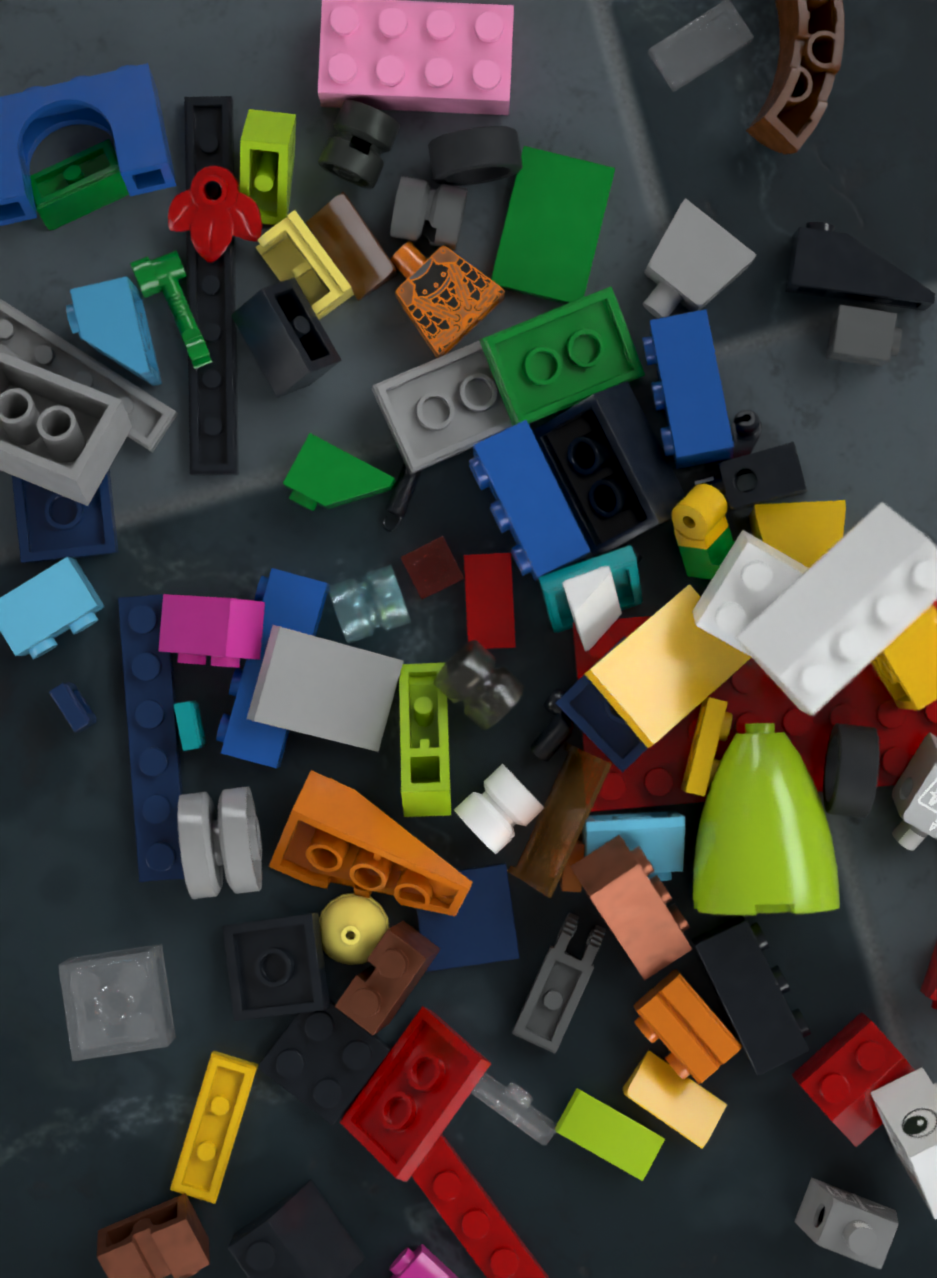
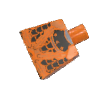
[390,241,505,358]

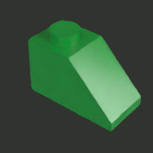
[283,433,396,512]

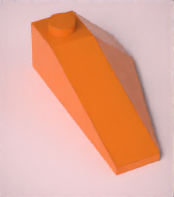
[269,770,472,916]

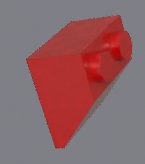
[792,1012,915,1147]

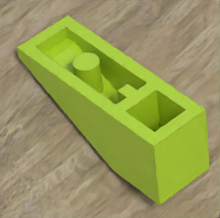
[399,663,451,817]

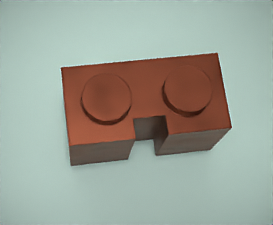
[335,921,441,1035]
[97,1193,210,1278]

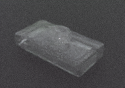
[471,1072,556,1145]

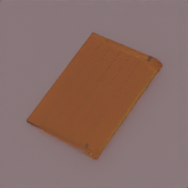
[507,743,612,898]

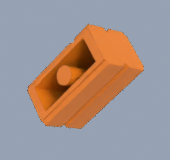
[633,969,742,1084]

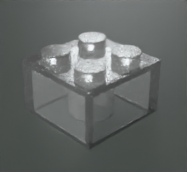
[58,944,176,1061]

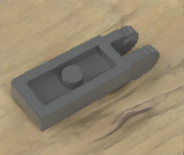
[512,912,606,1053]

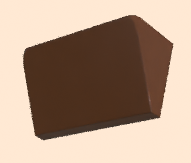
[305,191,397,301]

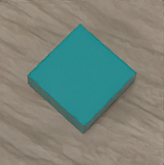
[174,700,207,751]

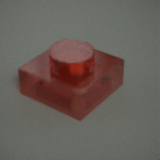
[401,536,464,600]

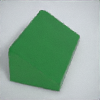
[30,139,129,230]

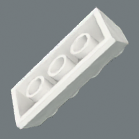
[735,502,937,714]

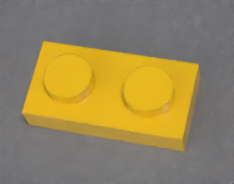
[681,697,732,797]

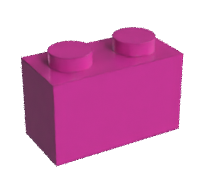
[158,594,265,668]

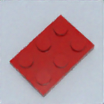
[340,1006,492,1182]

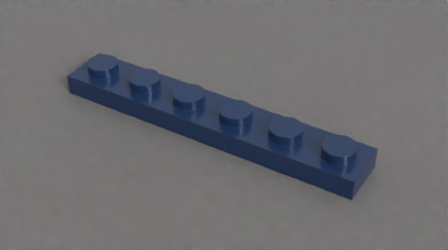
[118,594,185,882]

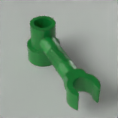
[130,250,212,369]

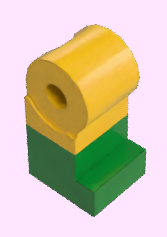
[671,483,735,580]

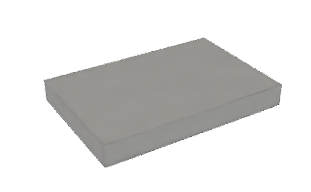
[371,341,537,475]
[247,625,403,752]

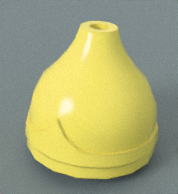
[319,893,389,965]

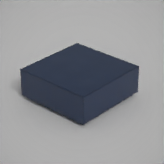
[49,683,97,732]

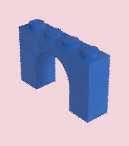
[0,63,177,226]

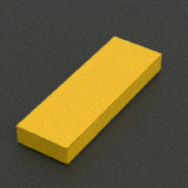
[170,1050,258,1204]

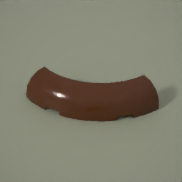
[746,0,845,155]

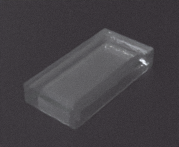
[648,0,754,92]

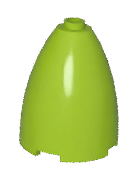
[693,723,840,915]

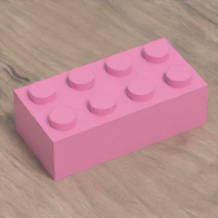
[318,0,514,115]

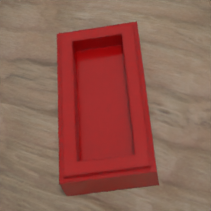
[464,553,516,650]

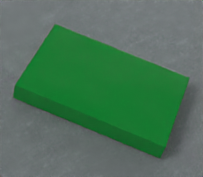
[491,146,616,304]
[479,286,645,426]

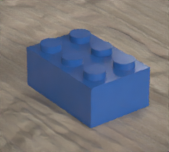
[469,420,591,581]

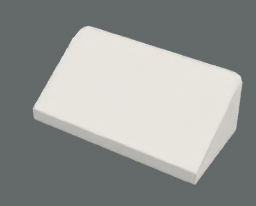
[562,566,622,651]

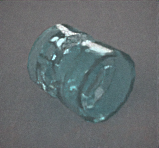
[328,565,411,644]

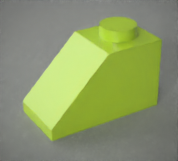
[240,109,296,225]

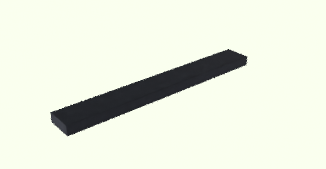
[184,96,239,476]

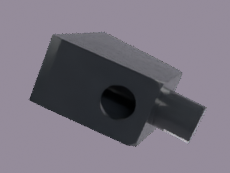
[695,442,808,511]

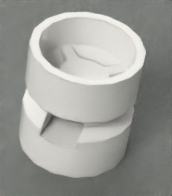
[454,763,544,854]

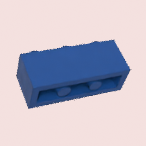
[642,309,734,469]

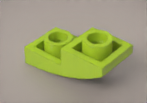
[554,1088,665,1181]

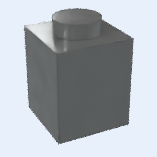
[826,305,902,367]

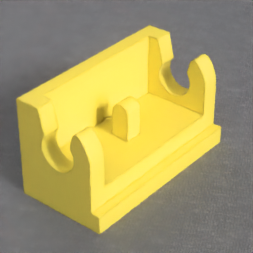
[256,210,354,320]

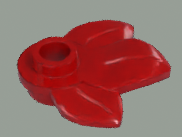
[168,165,262,263]

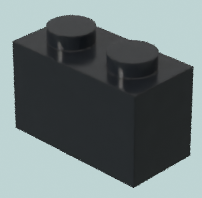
[231,277,342,398]

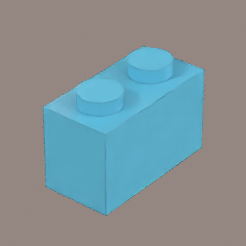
[0,557,105,659]

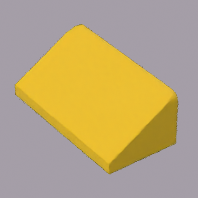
[622,1050,727,1149]

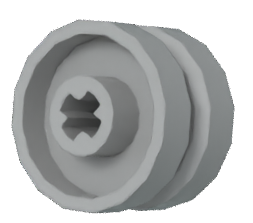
[178,786,262,899]

